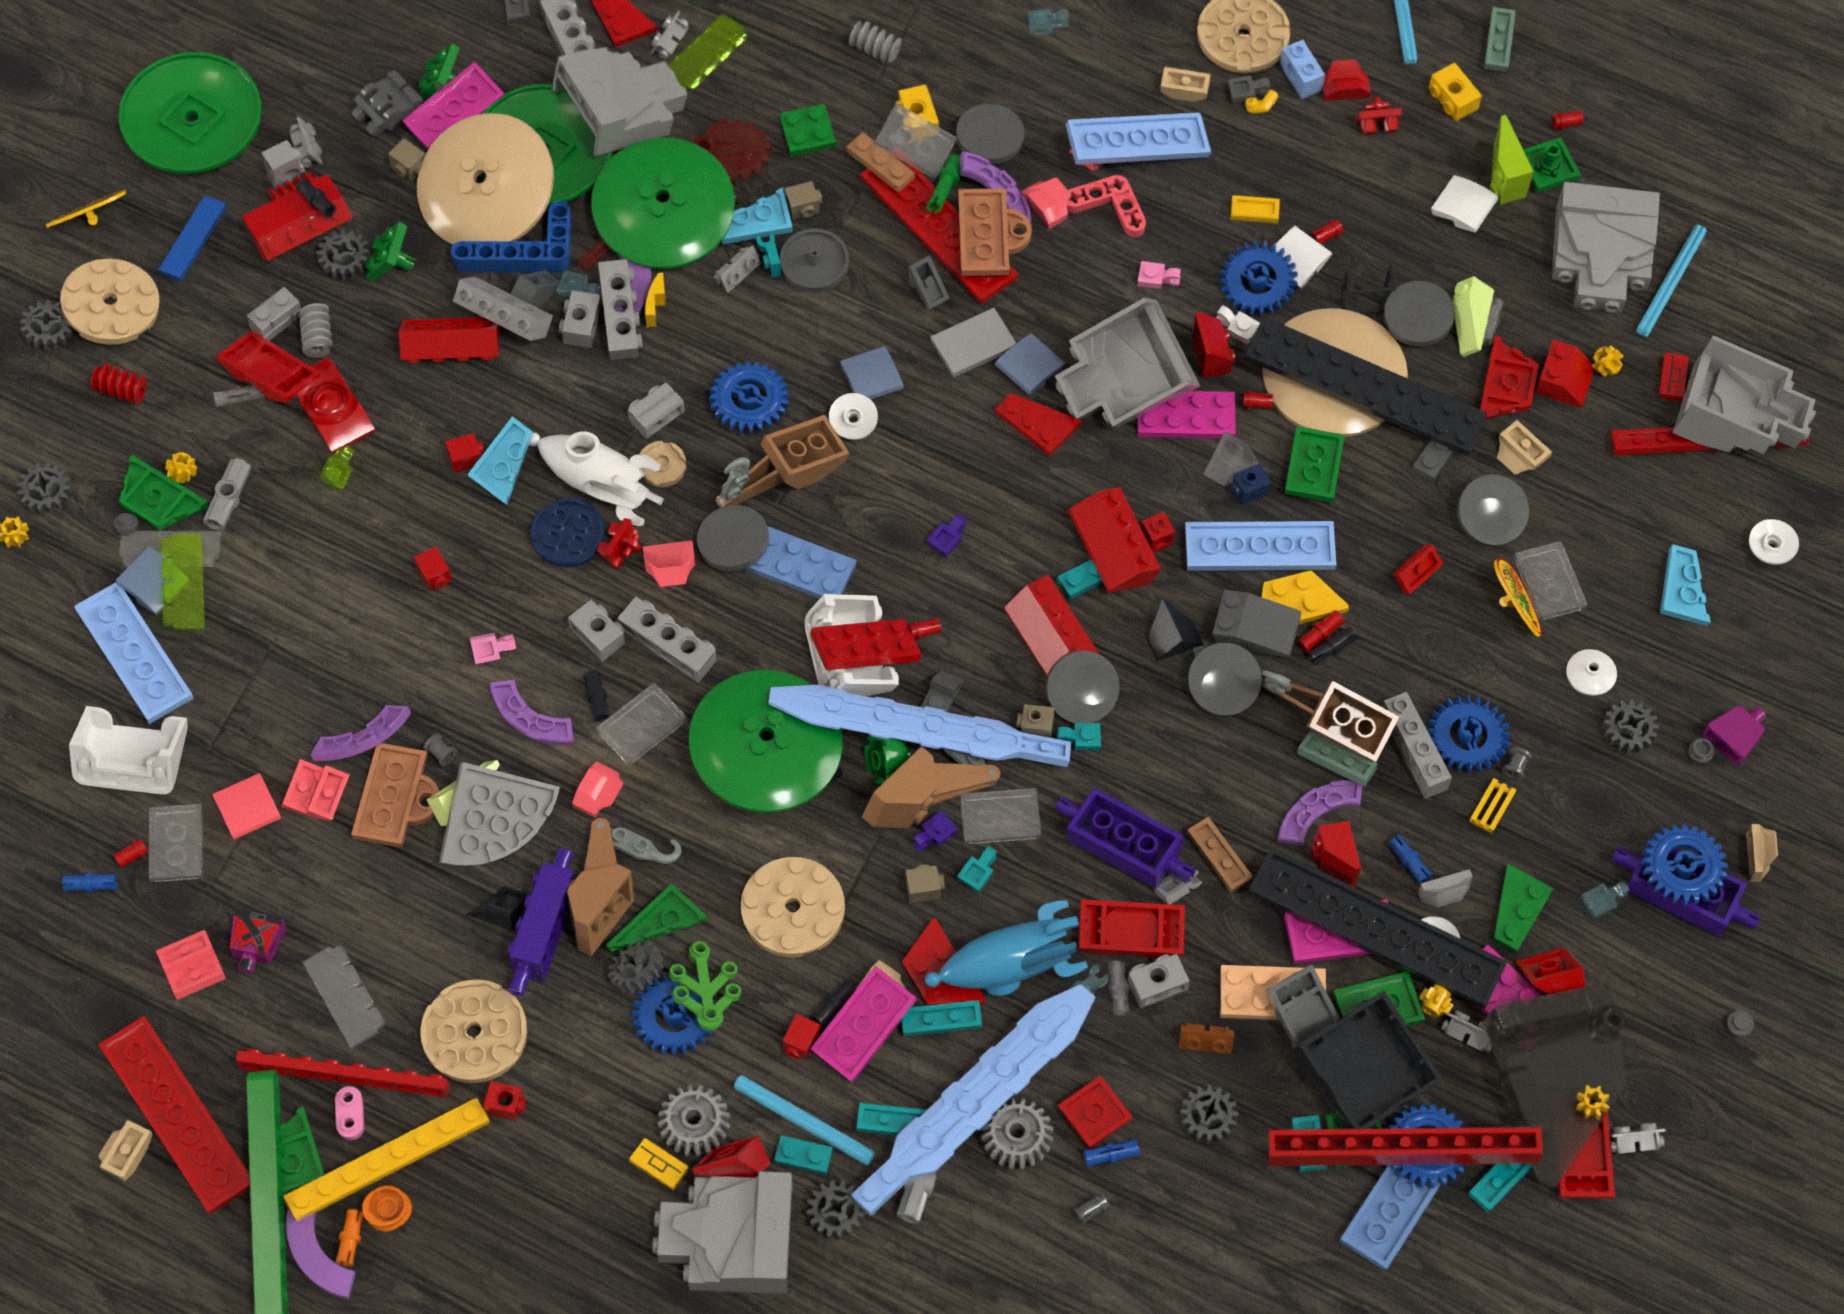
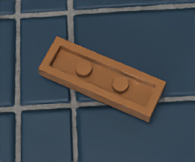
[847,132,915,193]
[1187,817,1253,893]

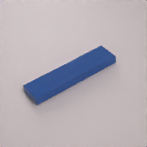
[159,195,227,282]

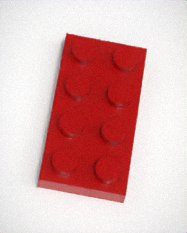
[810,619,922,670]

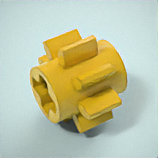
[1592,345,1623,377]
[165,452,197,483]
[0,516,29,548]
[1419,985,1453,1018]
[1576,1085,1609,1120]

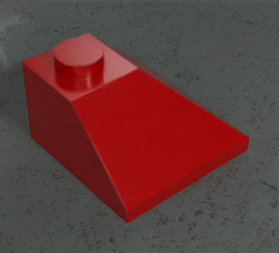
[1515,948,1587,1002]
[692,1135,771,1178]

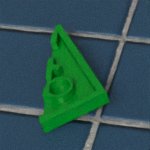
[606,884,707,953]

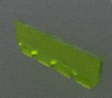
[668,14,748,90]
[161,533,204,630]

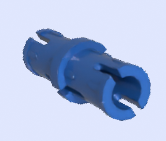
[1388,835,1433,885]
[62,872,118,893]
[1083,1139,1140,1167]

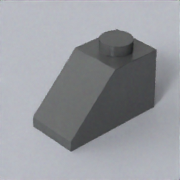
[511,270,563,309]

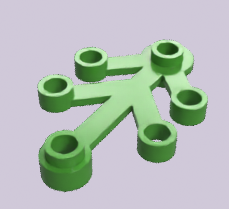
[669,941,741,1031]

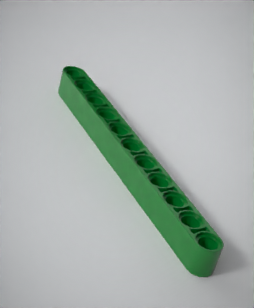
[247,1069,288,1314]

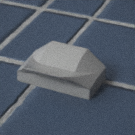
[1418,869,1472,908]

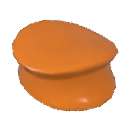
[362,1185,412,1232]

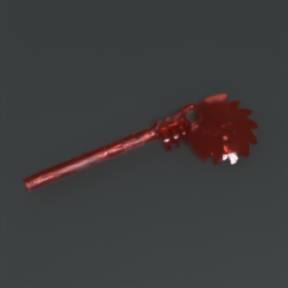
[577,117,772,271]

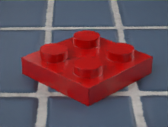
[1058,1076,1133,1149]

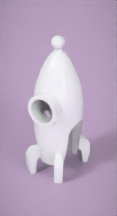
[529,432,664,526]

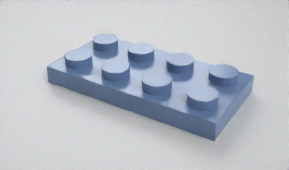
[746,526,856,599]
[1340,1165,1441,1271]

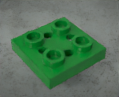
[418,43,460,102]
[1523,137,1581,193]
[365,222,415,282]

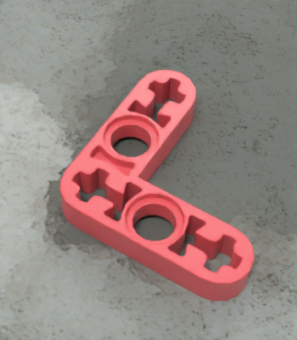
[1067,175,1146,237]

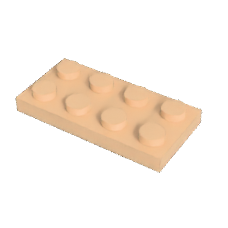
[1220,965,1326,1020]

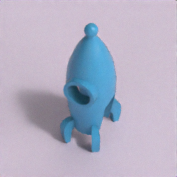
[925,900,1088,996]

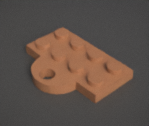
[958,189,1032,276]
[351,743,439,848]

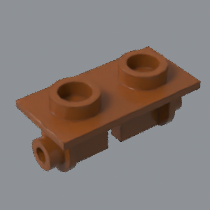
[1179,1023,1234,1054]

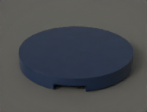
[530,498,605,567]

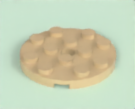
[1197,0,1290,73]
[61,259,159,344]
[741,857,845,957]
[421,980,527,1083]

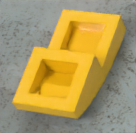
[645,273,665,327]

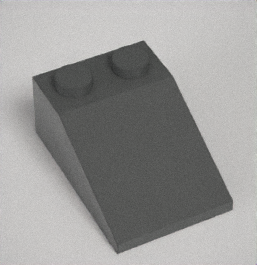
[1212,590,1302,657]

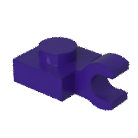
[927,513,967,558]
[913,810,958,852]

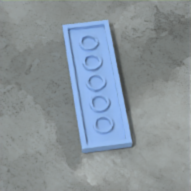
[1066,113,1211,165]
[1185,521,1336,571]
[74,583,194,724]

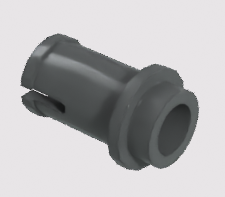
[1074,1193,1110,1224]

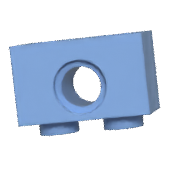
[1280,40,1325,99]

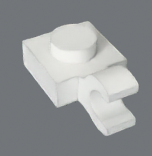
[1216,305,1260,345]

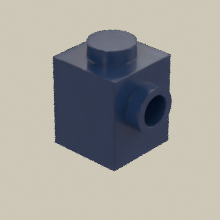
[1231,463,1271,505]

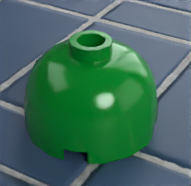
[864,735,911,785]

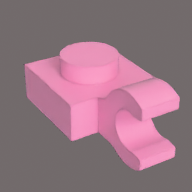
[1138,261,1181,289]
[470,633,516,664]

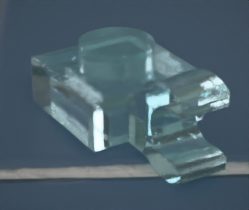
[1028,9,1068,35]
[557,270,602,298]
[1581,881,1629,920]
[1069,965,1109,994]

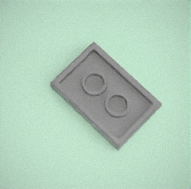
[930,308,1016,378]

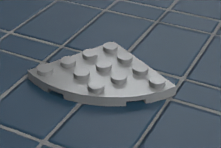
[439,762,560,866]

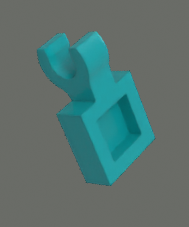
[757,233,781,278]
[1056,723,1101,750]
[957,846,997,893]

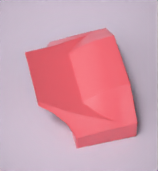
[1021,177,1071,229]
[643,540,695,587]
[572,761,624,818]

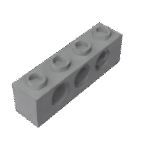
[540,0,595,56]
[598,259,643,360]
[453,277,553,341]
[617,597,717,683]
[1382,692,1452,799]

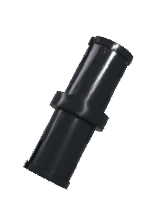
[296,179,336,218]
[1307,626,1357,666]
[584,670,611,722]
[810,980,857,1028]

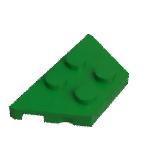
[119,455,208,531]
[281,1107,325,1199]

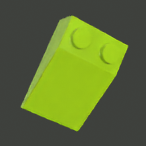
[1490,115,1534,205]

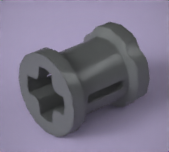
[423,733,458,766]
[1502,747,1532,781]

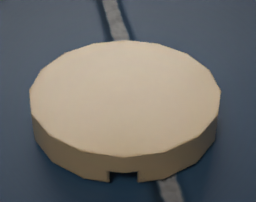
[640,441,686,487]

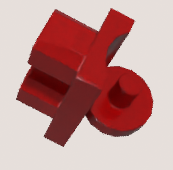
[1355,96,1402,135]
[597,518,641,569]

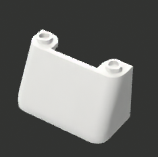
[805,594,899,697]
[69,706,188,794]

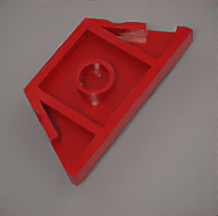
[1480,336,1539,419]
[902,918,986,1006]

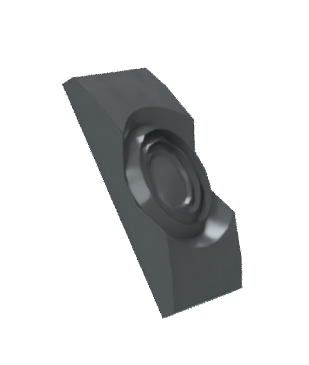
[1266,964,1340,1048]

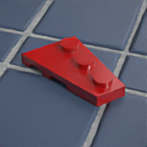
[590,0,657,48]
[995,393,1082,457]

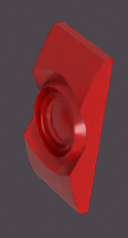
[216,330,321,403]
[295,357,375,454]
[1079,899,1185,959]
[1552,1094,1615,1199]

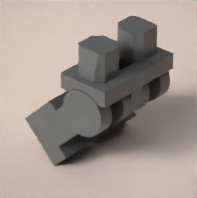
[351,70,422,137]

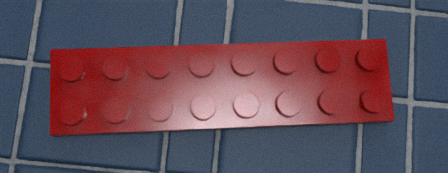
[860,149,1018,304]
[98,1016,251,1215]

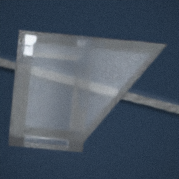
[1204,432,1259,486]

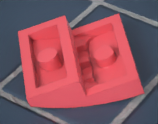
[281,759,349,821]
[212,773,281,840]
[156,930,226,1000]

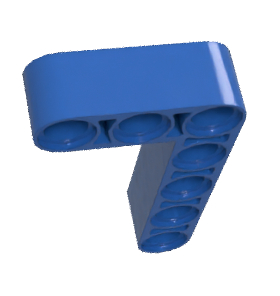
[451,201,572,273]

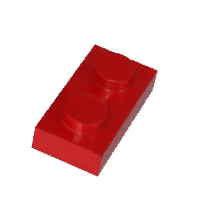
[1393,544,1443,594]

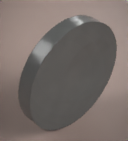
[956,104,1024,164]
[780,229,849,293]
[1384,281,1455,347]
[1457,474,1529,546]
[697,505,770,572]
[1188,643,1262,716]
[1045,650,1120,723]

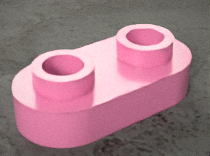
[335,1086,364,1140]

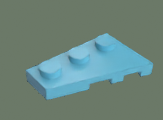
[722,188,792,244]
[467,416,533,505]
[1660,544,1711,626]

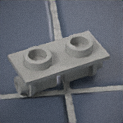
[649,11,688,59]
[289,117,323,168]
[713,245,761,293]
[1441,1010,1497,1052]
[1609,1123,1665,1154]

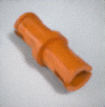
[335,1209,364,1267]

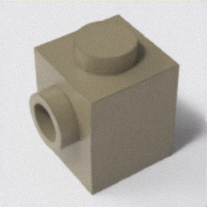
[388,138,425,181]
[785,181,822,220]
[1017,704,1055,738]
[906,864,945,903]

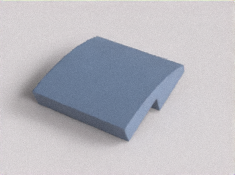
[995,333,1066,395]
[840,346,904,399]
[116,546,189,616]

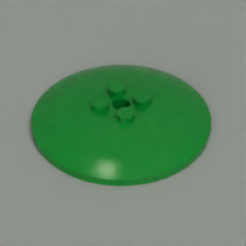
[119,52,262,174]
[479,84,613,206]
[591,137,735,270]
[689,670,843,813]

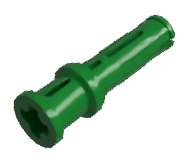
[927,154,960,213]

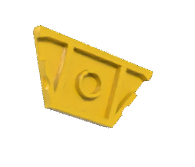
[1262,570,1349,624]

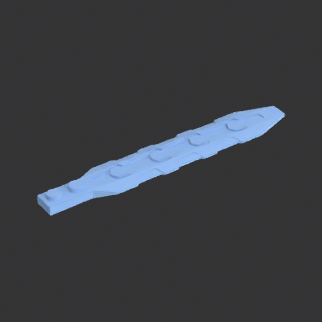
[768,685,1071,767]
[851,984,1095,1216]

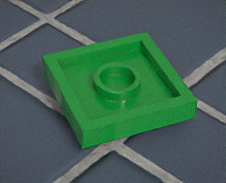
[779,104,836,157]

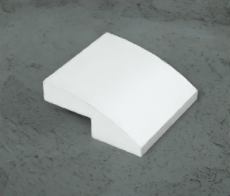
[1431,175,1498,232]
[1276,226,1332,289]

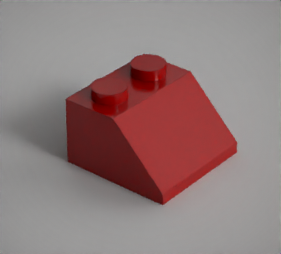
[1191,312,1235,378]
[1535,340,1595,408]
[1311,821,1361,887]

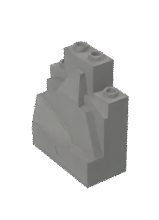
[552,47,687,156]
[1552,182,1660,313]
[1055,298,1200,427]
[1673,335,1816,454]
[653,1172,793,1294]

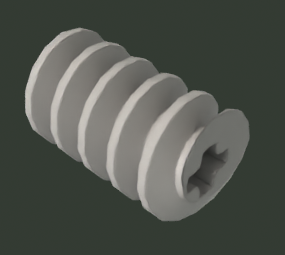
[849,21,902,63]
[299,303,333,358]

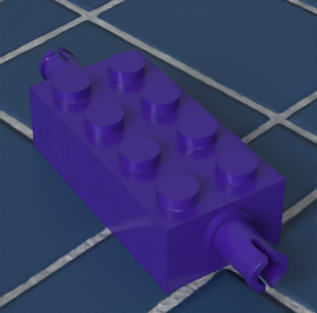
[1055,788,1196,889]
[1611,837,1761,937]
[507,848,575,996]

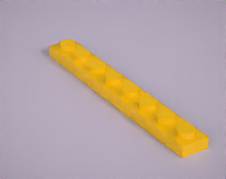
[283,1098,489,1222]

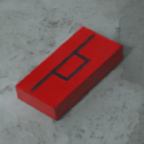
[1658,352,1689,402]

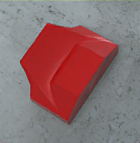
[1322,59,1371,102]

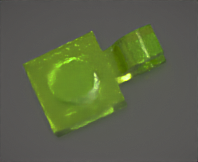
[320,445,355,490]

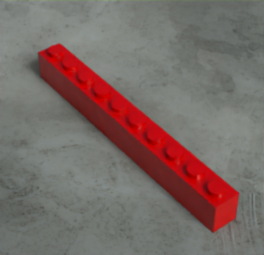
[1269,1127,1543,1166]

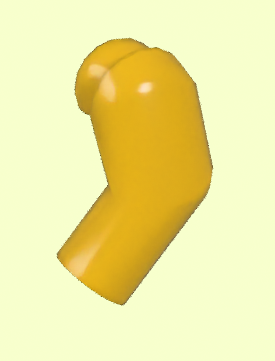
[1245,90,1278,114]

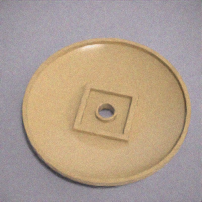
[417,113,554,245]
[1262,308,1407,437]

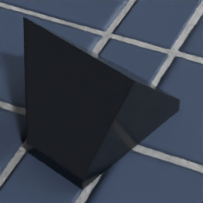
[1147,599,1203,662]
[465,886,528,931]

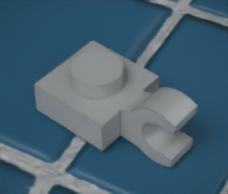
[1153,866,1202,904]

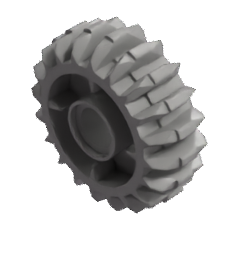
[658,1084,730,1157]
[981,1098,1053,1170]

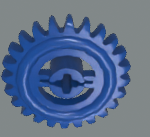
[1219,240,1298,316]
[709,361,790,434]
[1427,694,1511,773]
[1641,824,1728,906]
[631,972,717,1056]
[1387,1104,1469,1189]

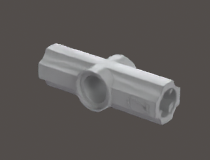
[203,458,251,531]
[897,1172,937,1224]

